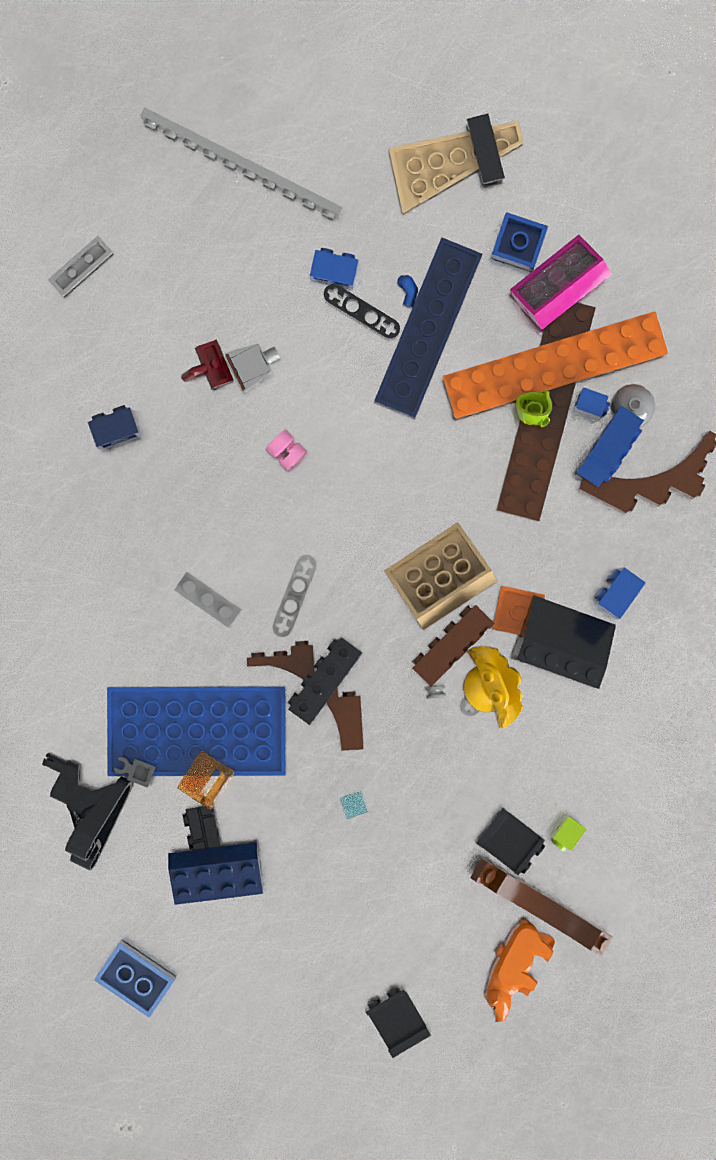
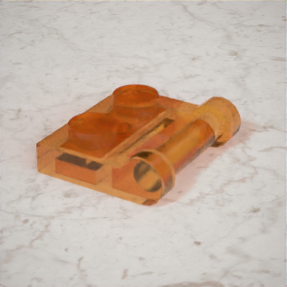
[177,750,235,810]

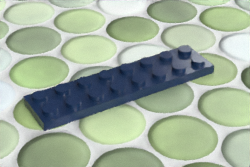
[374,237,482,418]

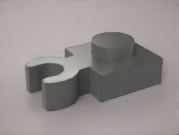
[114,757,156,788]

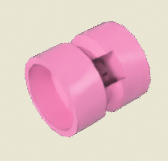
[265,429,307,471]

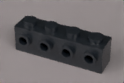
[287,637,363,725]

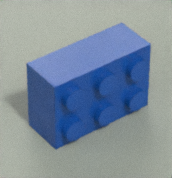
[576,406,644,487]

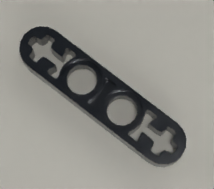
[324,284,400,339]

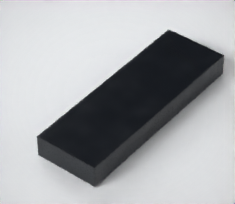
[467,113,505,184]

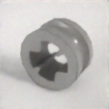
[425,685,446,699]
[461,697,479,716]

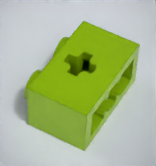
[550,814,587,851]

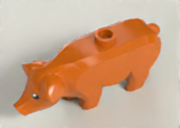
[484,919,555,1022]

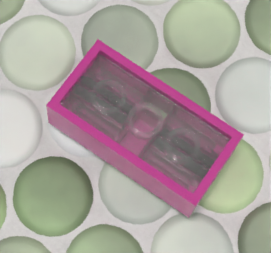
[510,235,611,329]

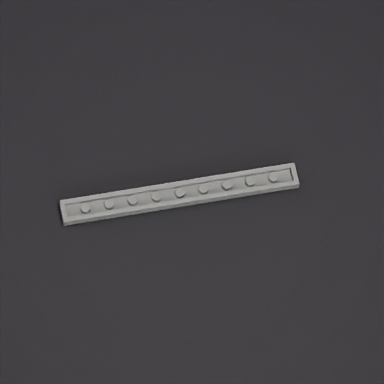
[140,107,343,219]

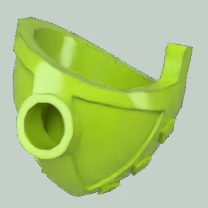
[516,390,552,427]

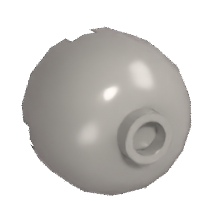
[610,384,655,427]

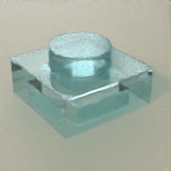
[340,791,368,819]

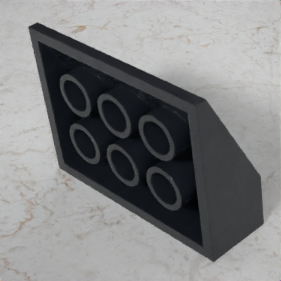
[511,595,616,689]

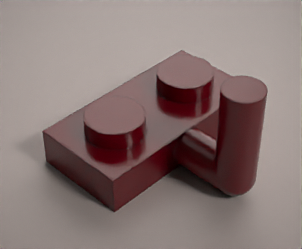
[181,339,233,389]

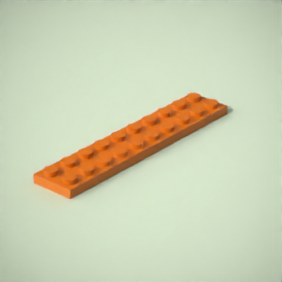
[442,311,668,419]

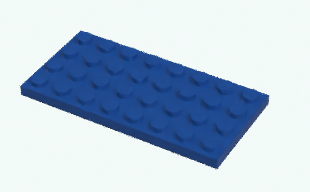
[107,686,286,776]

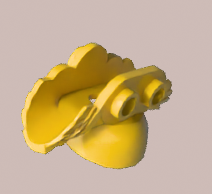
[464,646,523,728]

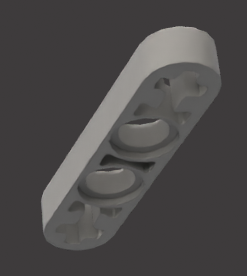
[272,555,317,637]

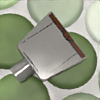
[224,344,280,394]

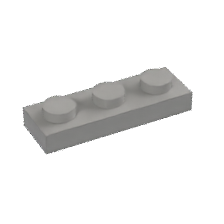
[48,236,113,297]
[174,572,241,628]

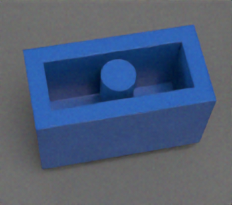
[310,248,359,288]
[573,387,611,420]

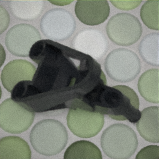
[42,752,132,871]

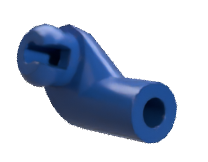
[397,275,418,308]

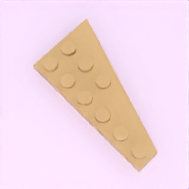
[389,121,523,214]

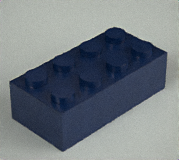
[168,842,263,905]

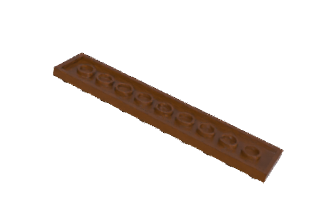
[496,302,596,522]

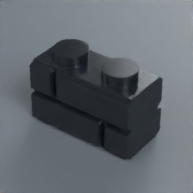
[182,803,221,850]

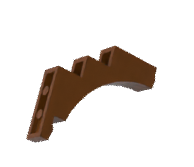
[470,859,613,956]

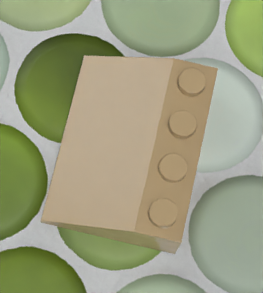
[384,522,497,630]

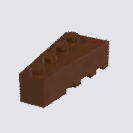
[412,605,495,687]

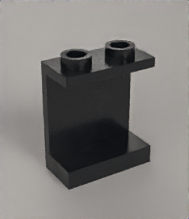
[475,806,545,875]
[365,986,431,1058]

